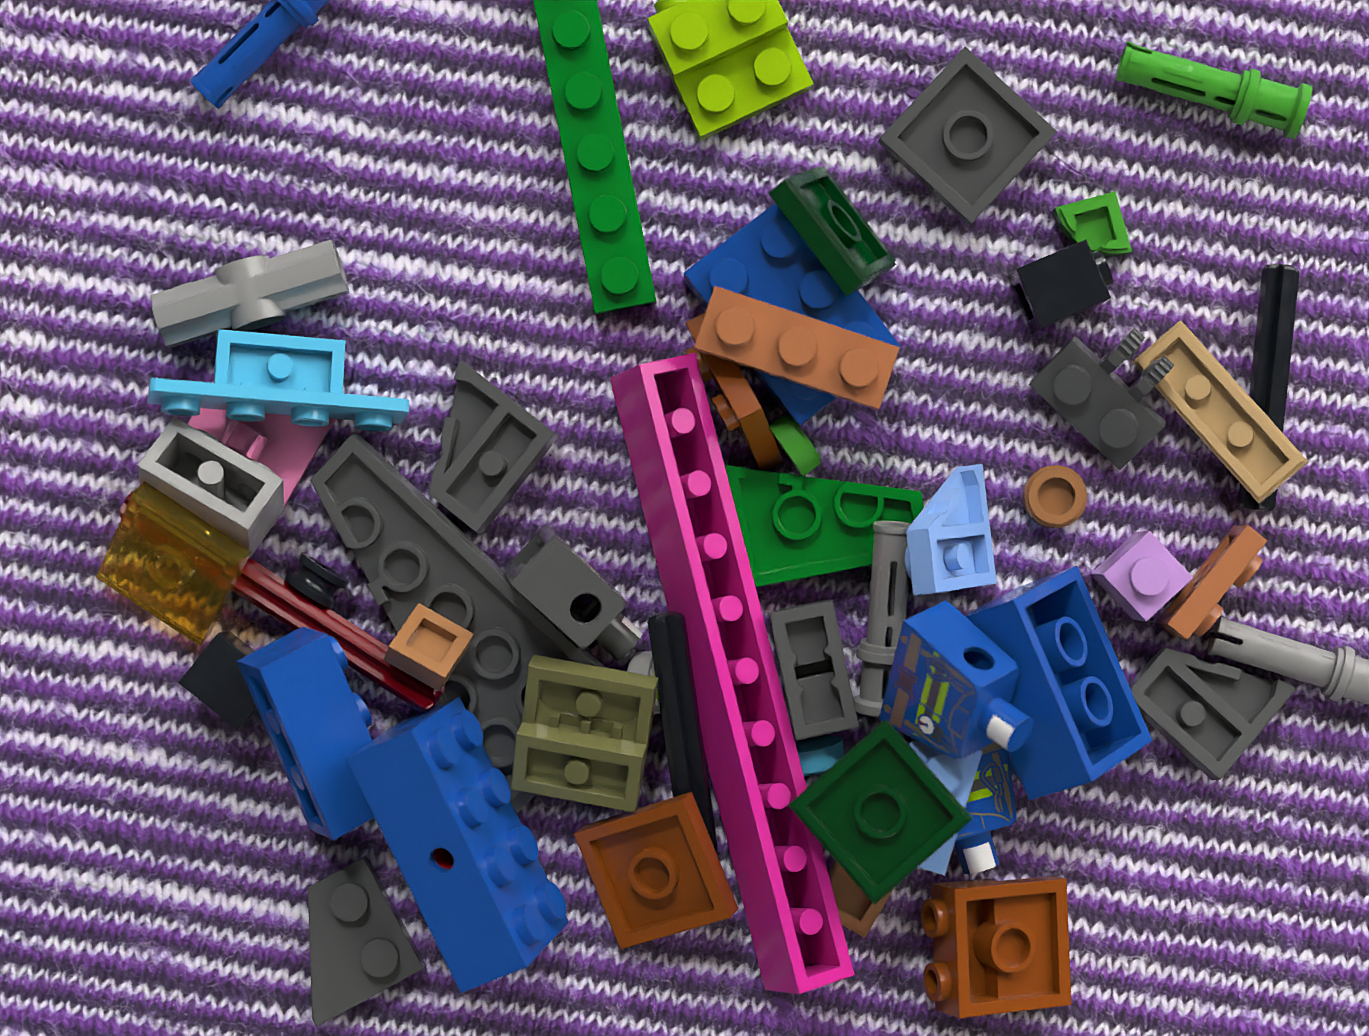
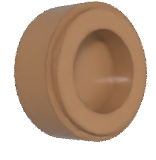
[1022,465,1087,528]

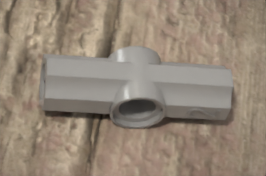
[150,239,350,348]

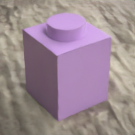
[1090,531,1193,621]

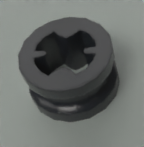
[284,552,349,609]

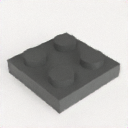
[878,46,1057,226]

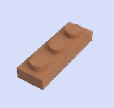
[694,286,900,410]

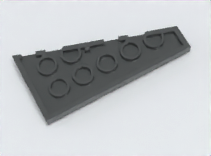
[310,433,606,814]

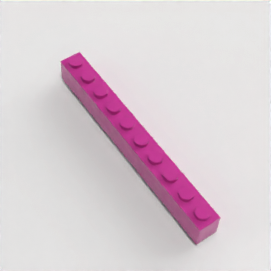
[609,353,854,994]

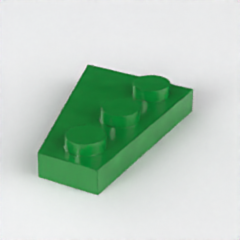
[725,465,924,587]

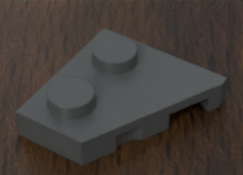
[428,361,559,535]
[1129,648,1296,781]
[308,855,426,1027]

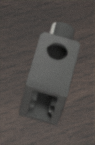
[504,524,643,661]

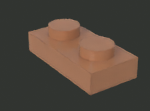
[1156,525,1267,640]

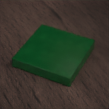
[768,166,897,296]
[788,719,973,905]

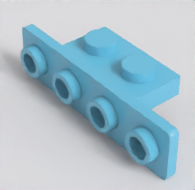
[147,329,409,432]

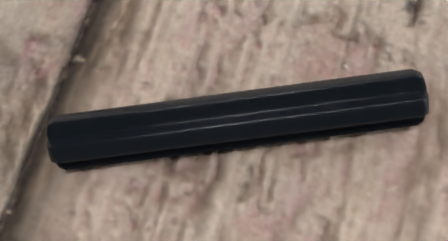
[1238,264,1300,512]
[647,611,718,851]

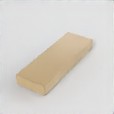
[1133,320,1309,504]

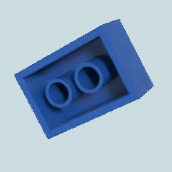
[684,203,902,427]
[964,565,1153,800]

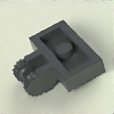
[1029,328,1174,470]

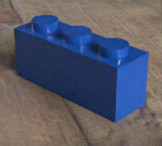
[236,627,374,841]

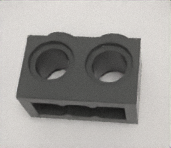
[767,599,859,740]

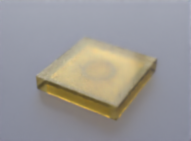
[96,481,251,646]

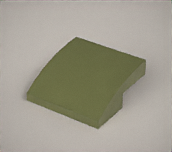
[511,655,659,812]

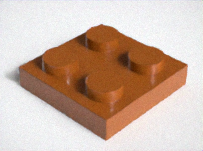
[574,792,739,949]

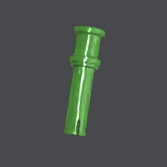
[1115,41,1312,140]

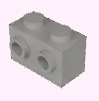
[137,417,284,559]

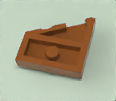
[685,312,784,471]

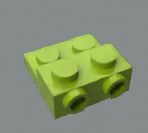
[647,0,814,141]

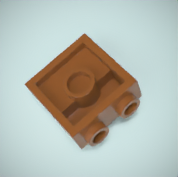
[921,876,1071,1018]

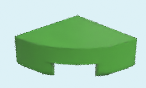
[1052,191,1132,256]

